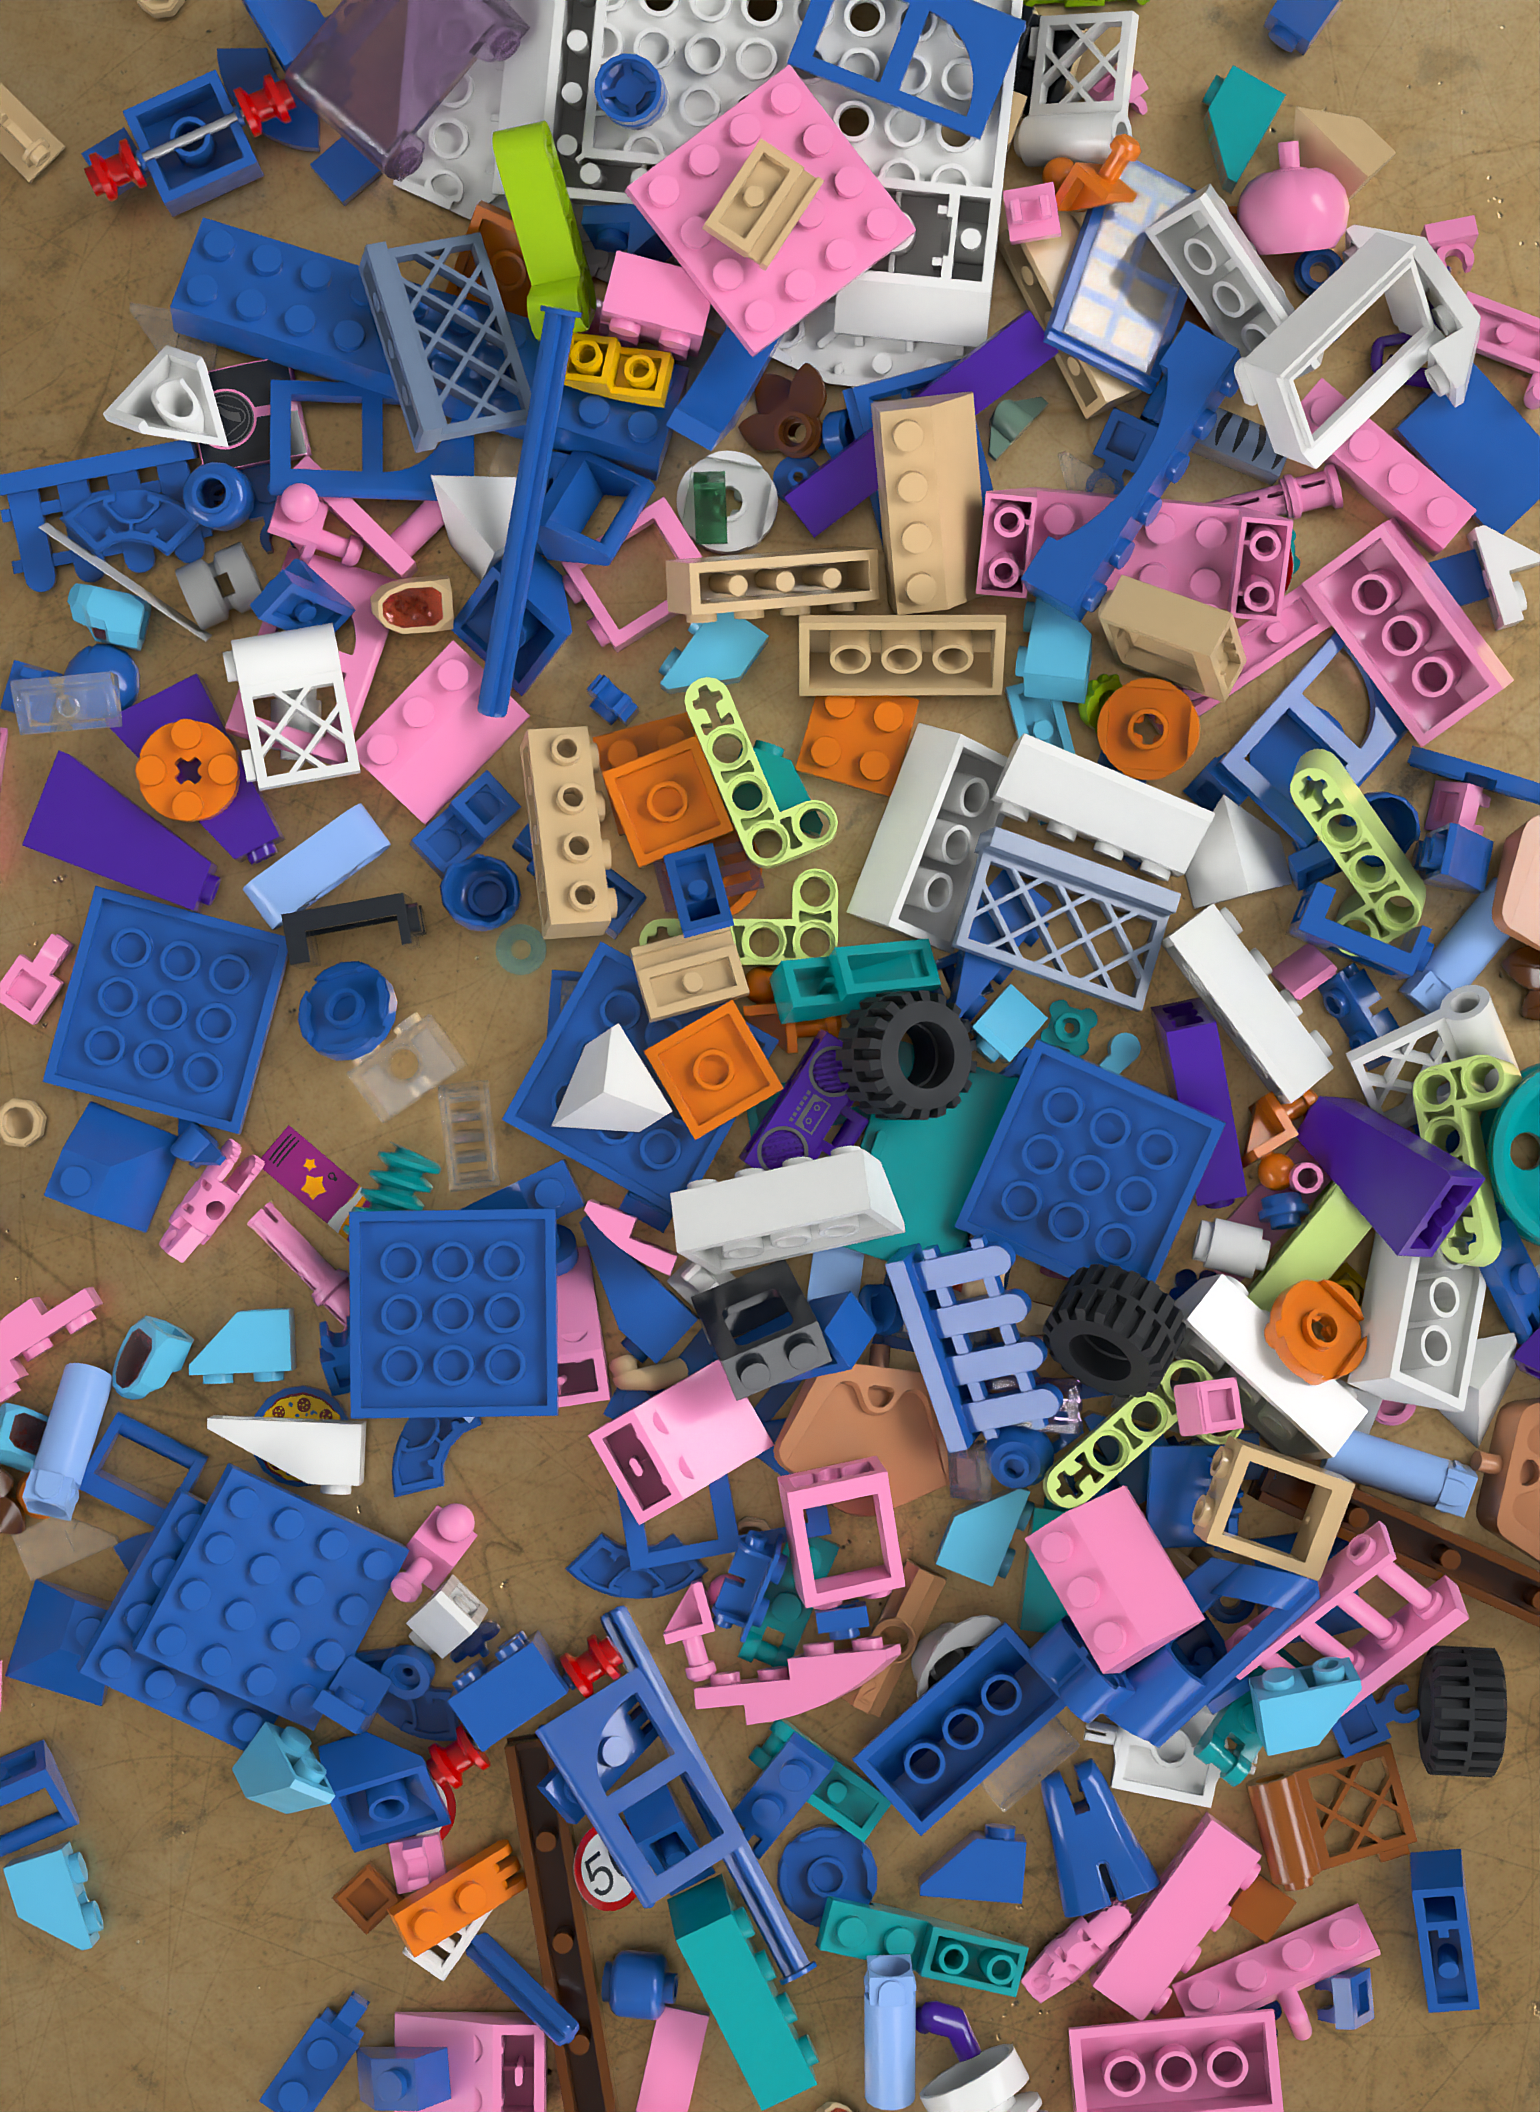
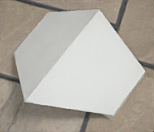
[103,345,229,447]
[431,475,517,582]
[1184,795,1292,909]
[552,1023,672,1132]
[1437,1332,1516,1449]

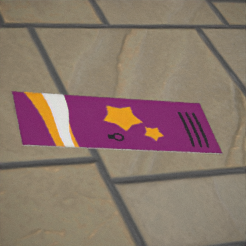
[260,1125,370,1242]

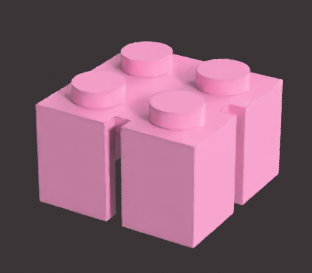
[599,251,711,361]

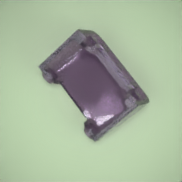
[285,0,530,182]

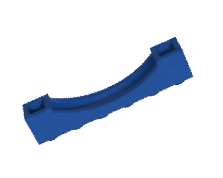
[1021,321,1242,622]

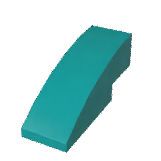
[769,939,941,1024]

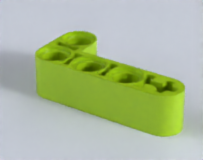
[492,120,597,341]

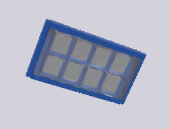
[1043,160,1196,394]

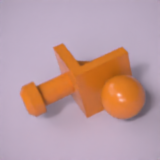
[1042,134,1141,212]
[743,966,842,1055]
[1241,1089,1318,1191]

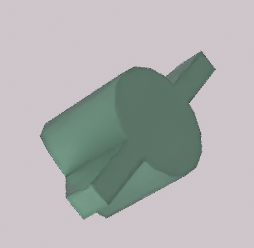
[988,397,1049,461]

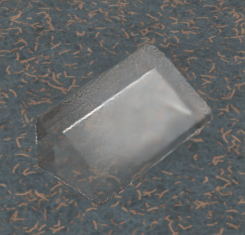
[10,672,122,735]
[980,1716,1080,1813]

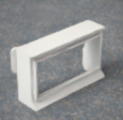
[1234,232,1446,469]

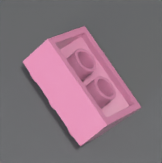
[355,640,530,825]
[1025,1486,1205,1674]

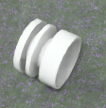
[919,2044,1048,2112]

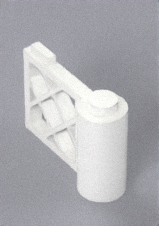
[1014,11,1139,167]
[222,623,361,791]
[1346,985,1519,1128]

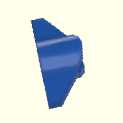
[170,1118,226,1169]

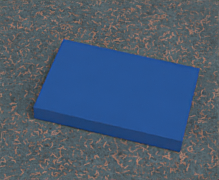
[1392,363,1540,535]

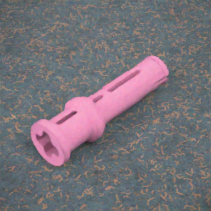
[1206,463,1343,520]
[247,1202,350,1332]

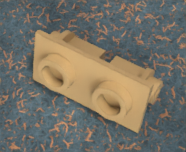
[0,82,66,183]

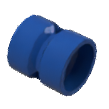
[594,53,668,130]

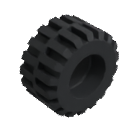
[836,990,977,1120]
[1042,1264,1186,1398]
[1417,1646,1507,1778]

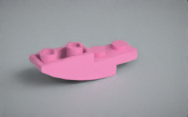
[0,1287,104,1404]
[694,1636,901,1725]

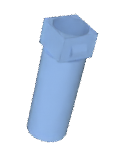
[1398,877,1510,1015]
[22,1363,113,1521]
[1320,1430,1478,1518]
[864,1954,916,2110]

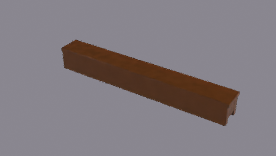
[1246,1448,1540,1628]
[504,1733,620,2112]

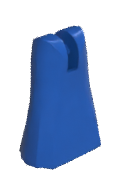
[1040,1758,1161,1918]

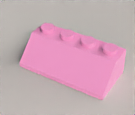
[1302,517,1514,748]
[1068,2009,1284,2112]

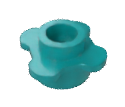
[1041,1000,1098,1056]

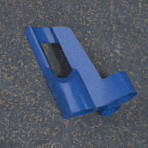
[1028,1557,1320,1748]

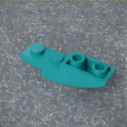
[815,1896,1029,1997]

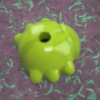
[1078,674,1123,733]

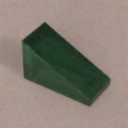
[693,471,728,545]

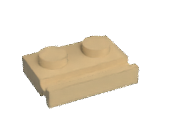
[702,138,824,271]
[629,927,750,1023]

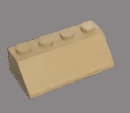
[871,391,984,615]
[798,615,1006,696]

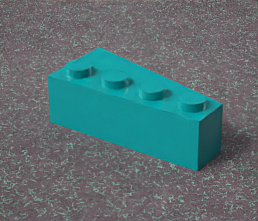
[667,1873,820,2111]

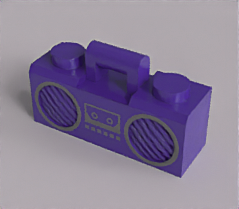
[738,1029,870,1171]

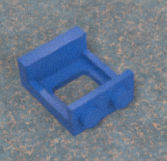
[1286,882,1434,980]

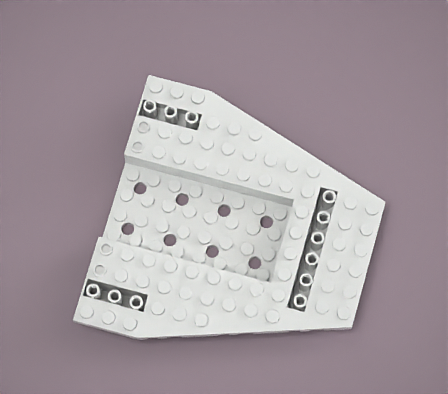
[393,0,1023,394]

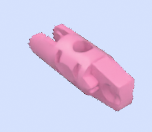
[159,1138,265,1263]
[1021,1897,1133,2003]

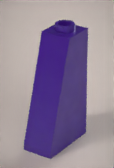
[106,673,286,865]
[22,750,221,913]
[1150,997,1248,1209]
[1296,1096,1486,1257]

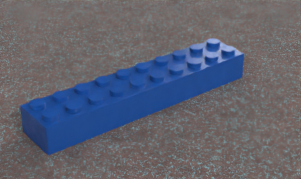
[170,217,689,482]

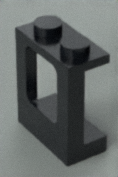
[281,892,427,969]
[690,1259,832,1401]

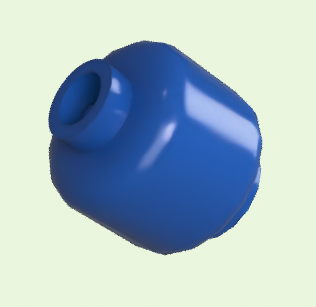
[183,462,255,531]
[601,1949,678,2020]

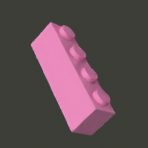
[1301,378,1477,557]
[1089,1812,1262,2021]

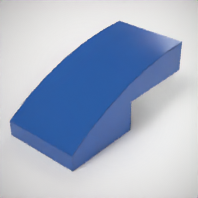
[409,770,521,879]

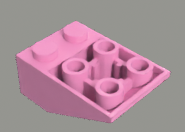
[557,1246,612,1407]
[588,1359,774,1525]
[394,2012,548,2112]

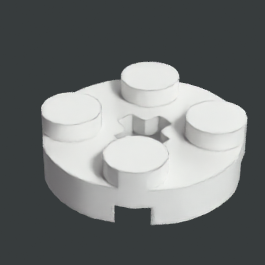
[677,451,778,554]

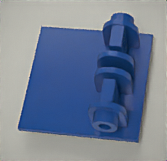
[1146,1445,1244,1553]

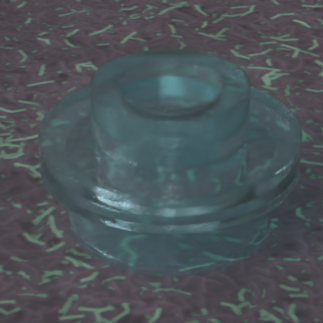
[496,924,547,975]

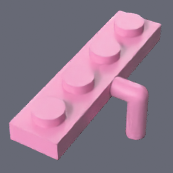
[1450,291,1540,410]
[1145,584,1332,735]
[1172,1903,1381,2041]

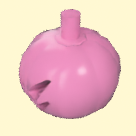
[1237,141,1350,255]

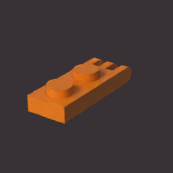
[387,1839,527,1958]

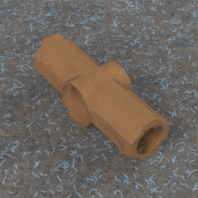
[840,1559,947,1717]

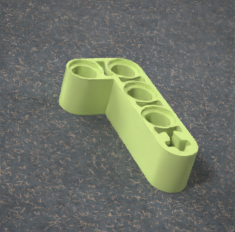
[684,677,838,869]
[1290,749,1426,956]
[639,868,838,967]
[1413,1055,1522,1267]
[1247,1180,1372,1312]
[1043,1359,1243,1508]

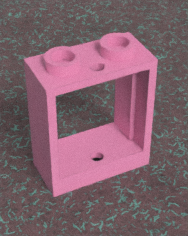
[561,497,702,653]
[777,1456,905,1610]

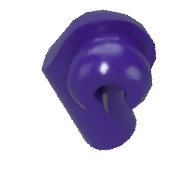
[916,2001,982,2062]

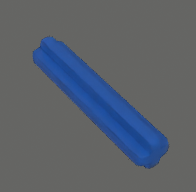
[465,1933,579,2046]

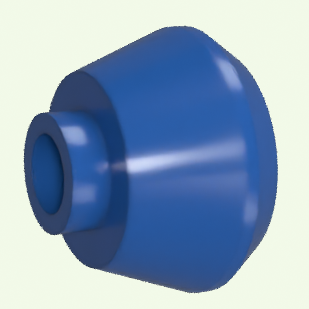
[985,1422,1054,1488]

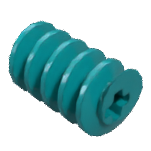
[343,1141,442,1235]

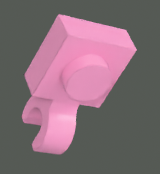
[0,934,75,1025]

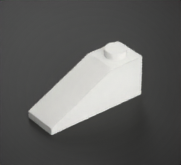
[207,1415,366,1495]
[406,1574,489,1659]

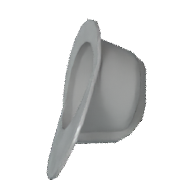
[911,1615,1002,1699]

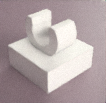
[667,1259,736,1309]

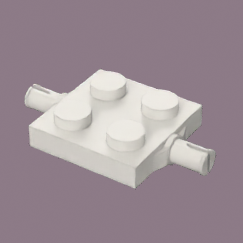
[1083,1705,1258,1808]

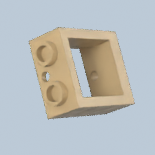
[1098,575,1247,703]
[1192,1435,1356,1581]

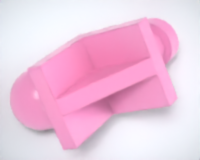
[267,483,364,567]
[391,1503,478,1603]
[663,1574,743,1682]

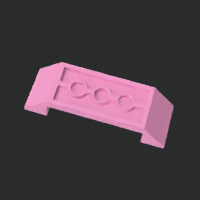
[976,487,1293,622]

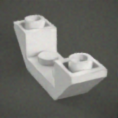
[1342,225,1481,408]

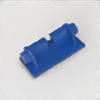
[1317,962,1400,1071]
[711,1530,788,1643]

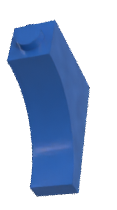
[666,325,785,451]

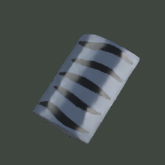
[1190,407,1287,486]

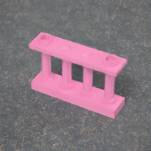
[1225,1521,1469,1716]

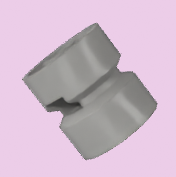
[175,542,263,630]

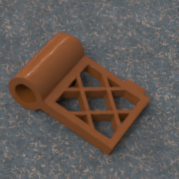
[1246,1742,1418,1891]

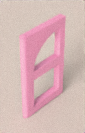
[225,547,398,765]

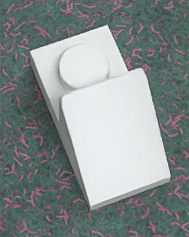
[1466,525,1540,631]

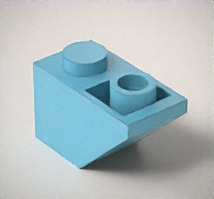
[1015,598,1092,704]
[658,612,769,694]
[969,984,1048,1064]
[189,1307,297,1384]
[934,1487,1034,1587]
[1248,1657,1362,1756]
[232,1721,335,1814]
[3,1841,103,1951]

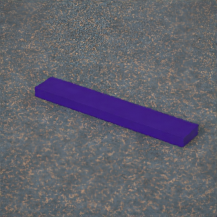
[782,309,1059,538]

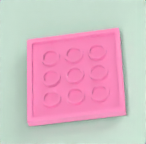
[625,64,916,358]

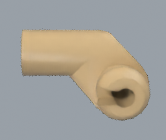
[609,1354,688,1391]

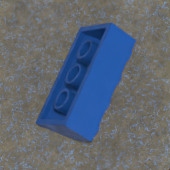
[852,1621,1066,1836]

